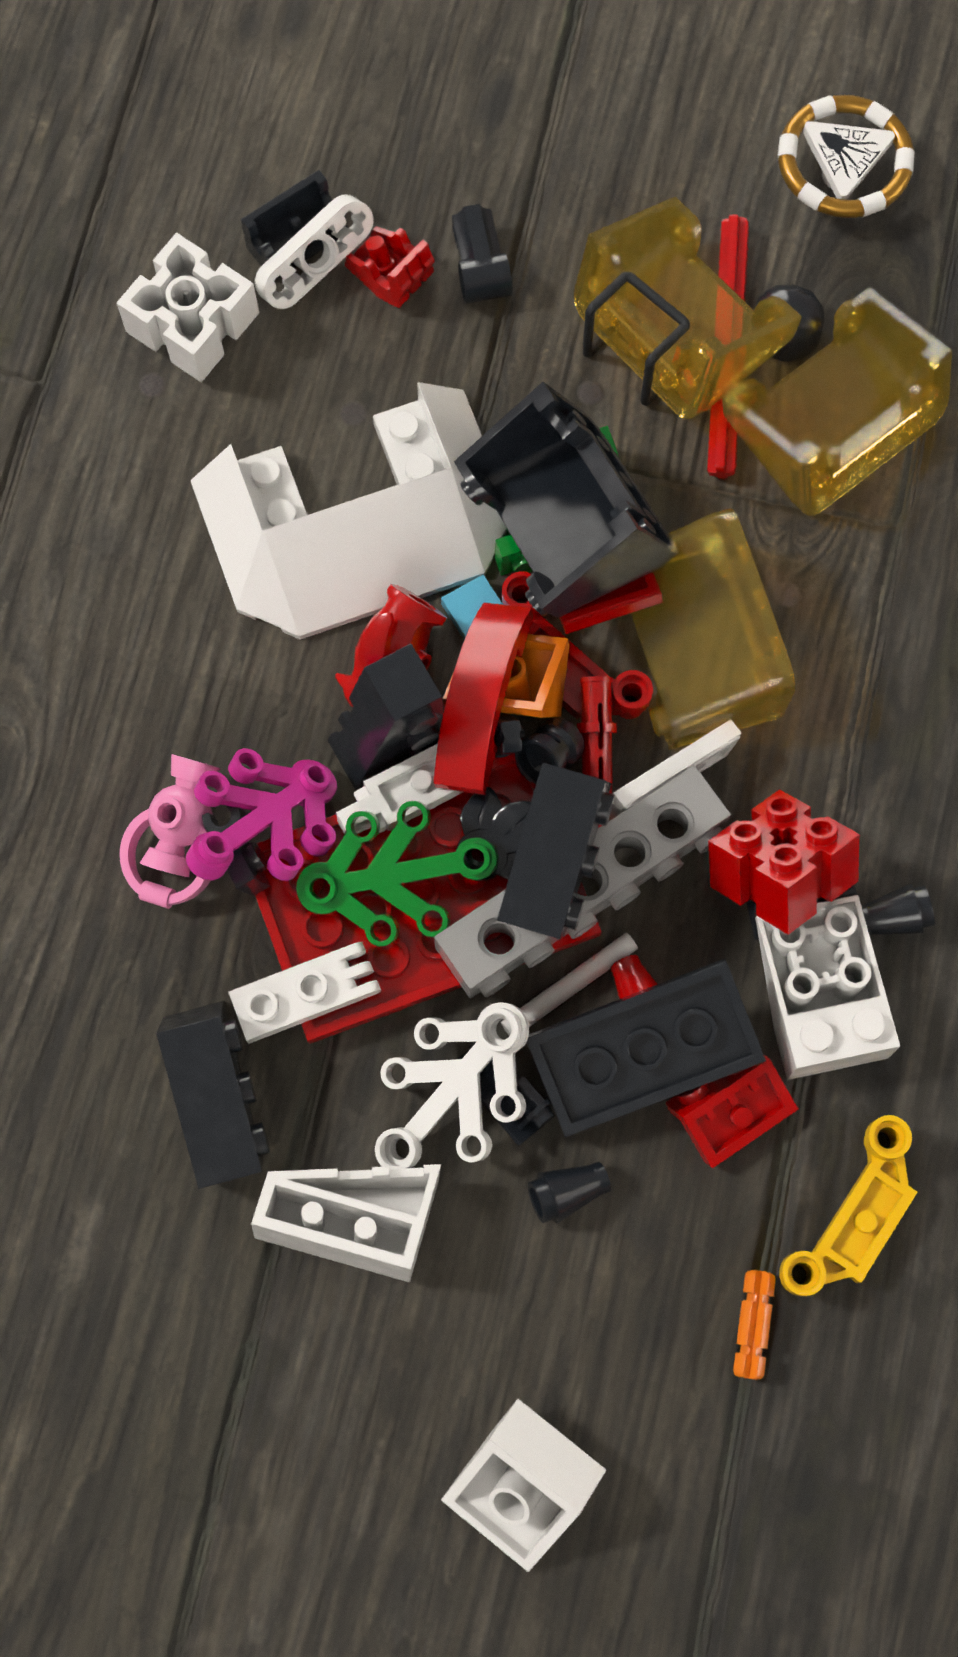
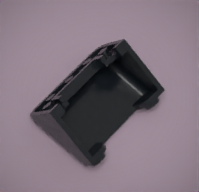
[454,382,678,618]

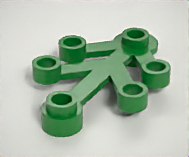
[296,801,499,947]

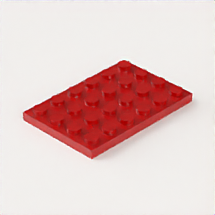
[255,753,602,1044]

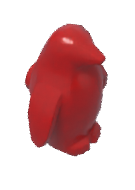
[335,584,447,707]

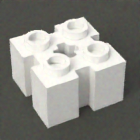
[117,233,259,382]

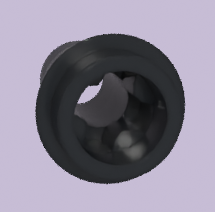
[861,883,935,935]
[527,1161,611,1224]

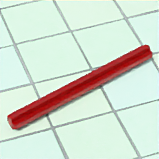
[707,214,749,479]

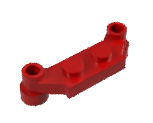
[502,571,653,720]

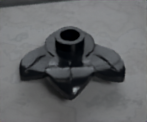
[456,786,531,881]

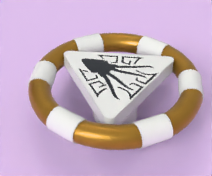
[778,95,915,218]

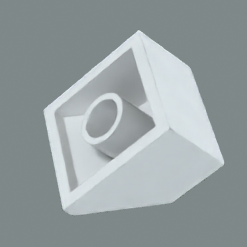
[441,1399,606,1572]

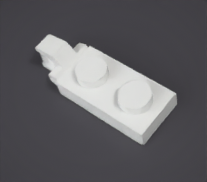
[336,744,463,834]

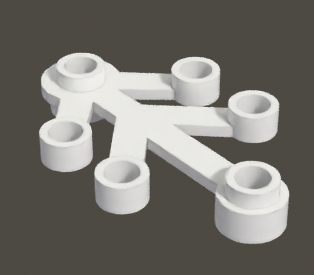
[375,1003,529,1169]

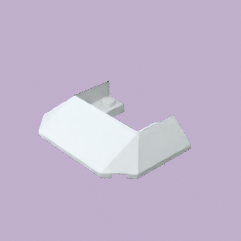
[190,382,508,640]

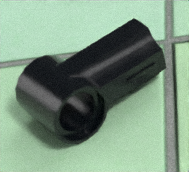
[452,204,513,304]

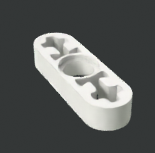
[255,195,373,309]

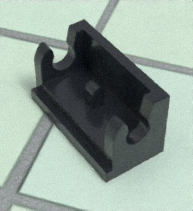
[241,170,349,280]

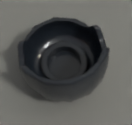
[751,284,825,362]

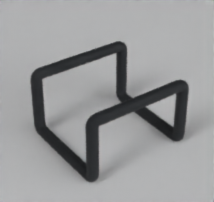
[582,272,690,406]

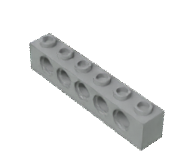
[434,765,731,999]

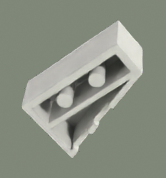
[251,1164,441,1283]

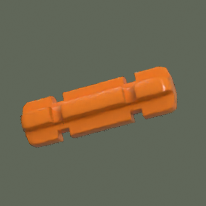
[733,1270,776,1380]

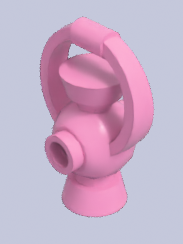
[120,754,221,909]

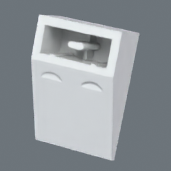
[755,895,900,1080]

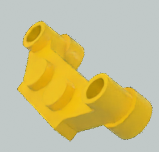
[779,1115,917,1296]

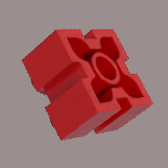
[708,789,860,935]

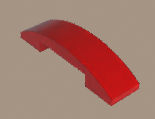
[433,602,534,795]

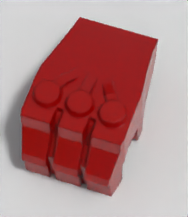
[345,226,435,308]

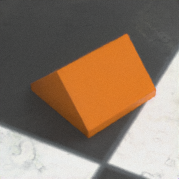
[443,634,569,718]

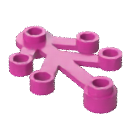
[186,748,337,881]

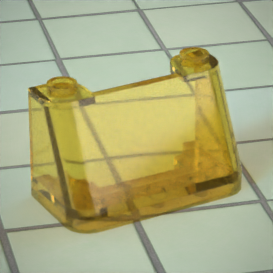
[574,197,802,419]
[722,287,952,516]
[631,508,795,750]

